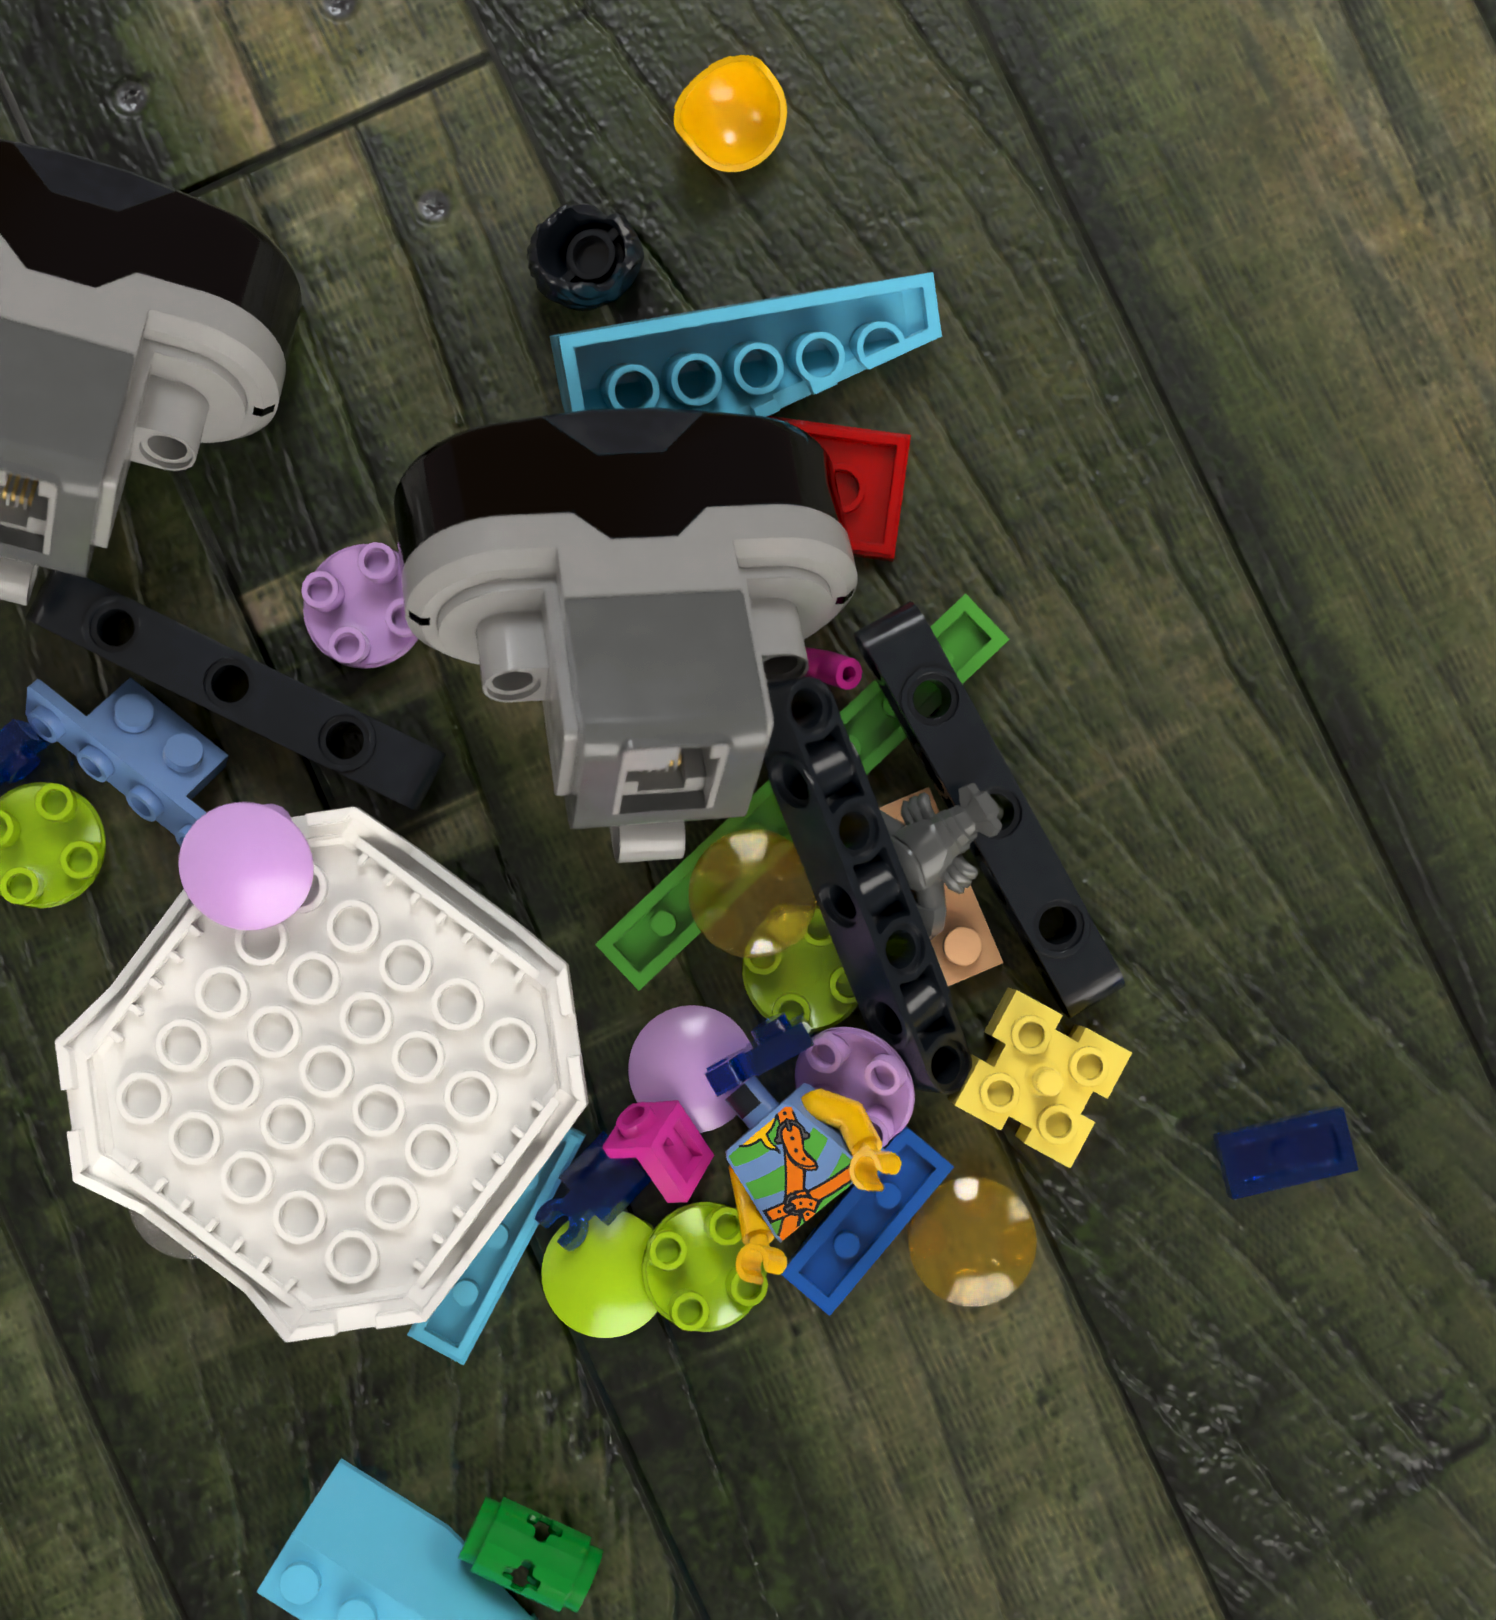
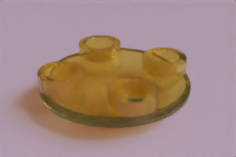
[689,829,817,958]
[908,1175,1037,1307]

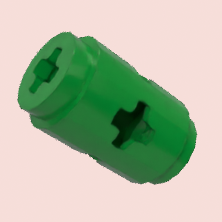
[458,1496,603,1613]

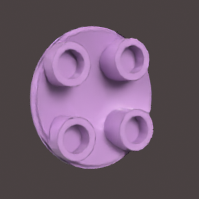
[301,542,418,669]
[179,802,314,930]
[628,1005,756,1133]
[795,1027,915,1147]

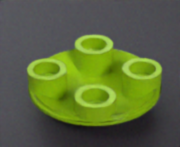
[0,782,106,909]
[742,905,858,1032]
[642,1202,768,1332]
[541,1208,657,1338]

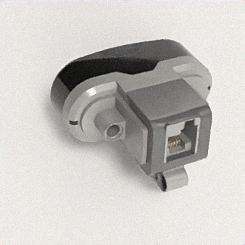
[0,139,302,606]
[393,407,858,863]

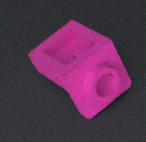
[603,1100,714,1203]

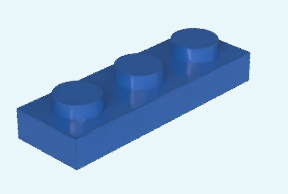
[781,1125,954,1316]

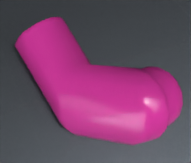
[801,647,863,690]

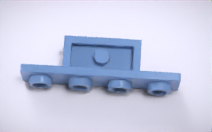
[25,677,229,847]

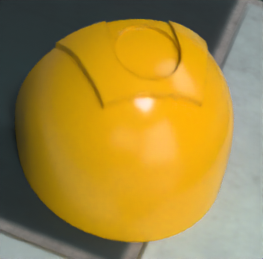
[674,55,787,172]

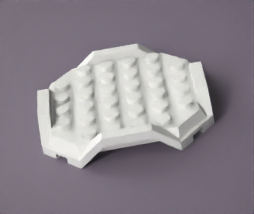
[55,807,589,1343]

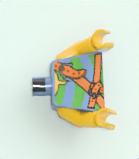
[725,1075,902,1285]

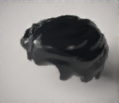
[527,204,644,311]

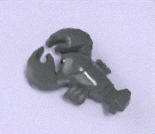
[880,783,1003,940]

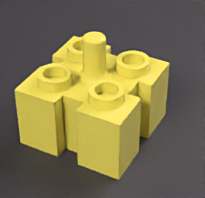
[948,988,1132,1169]

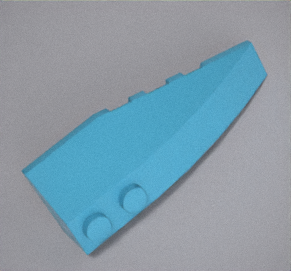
[550,272,942,463]
[257,1458,539,1620]

